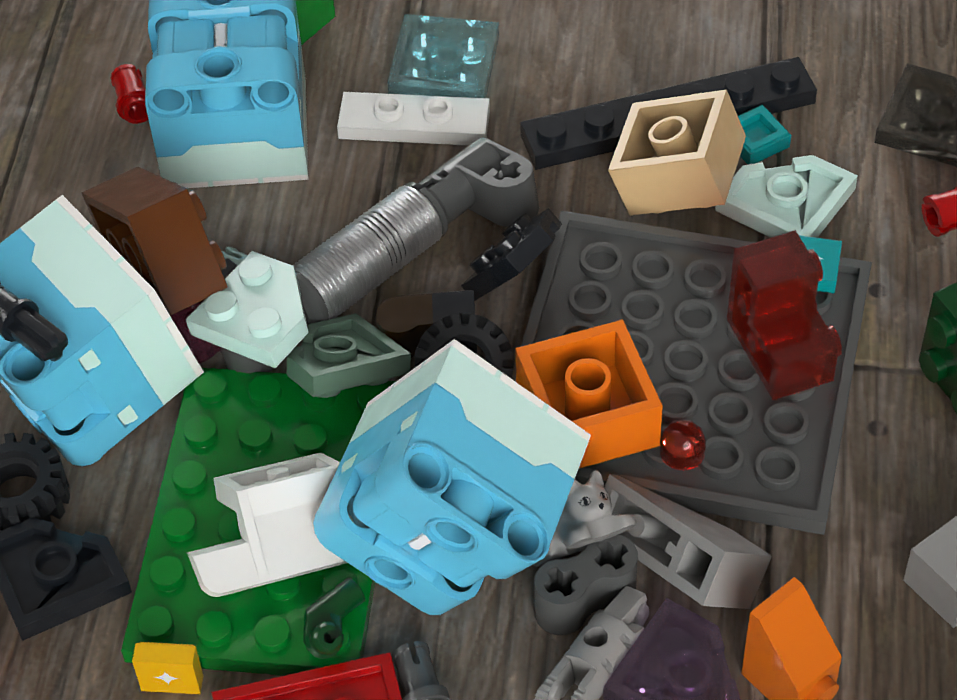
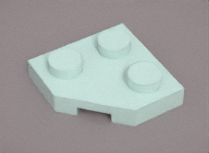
[715,155,858,245]
[185,251,309,368]

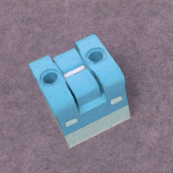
[145,0,308,188]
[0,195,204,466]
[313,339,591,615]

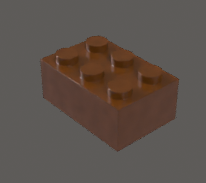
[82,167,228,316]

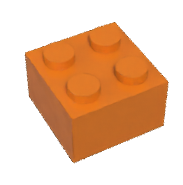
[515,319,663,469]

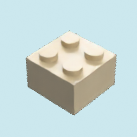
[608,89,746,216]

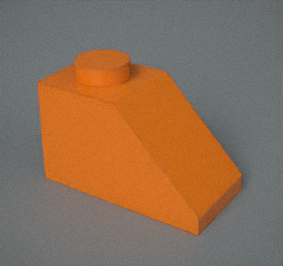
[741,577,842,700]

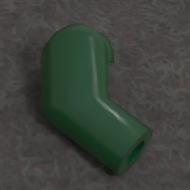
[303,577,365,659]

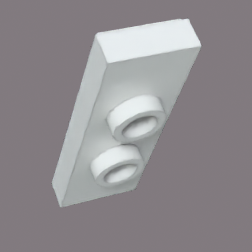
[337,92,490,145]

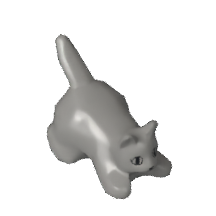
[533,470,636,568]

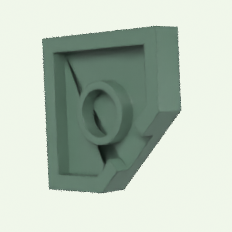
[287,313,411,398]

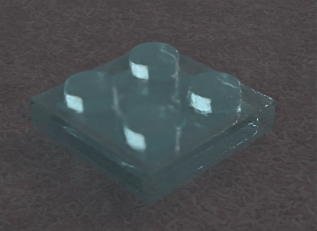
[387,14,499,98]

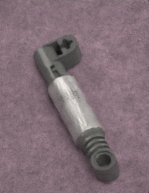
[219,137,540,373]

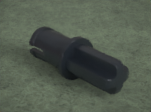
[0,283,68,362]

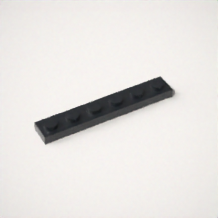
[520,57,817,170]

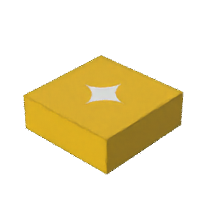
[132,642,204,694]

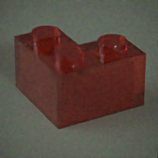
[727,230,842,400]

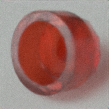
[660,419,706,470]

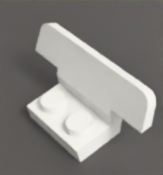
[187,453,355,597]

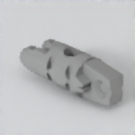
[534,586,649,700]

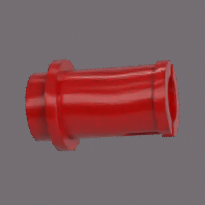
[110,64,148,124]

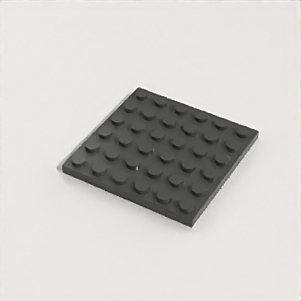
[512,210,872,535]

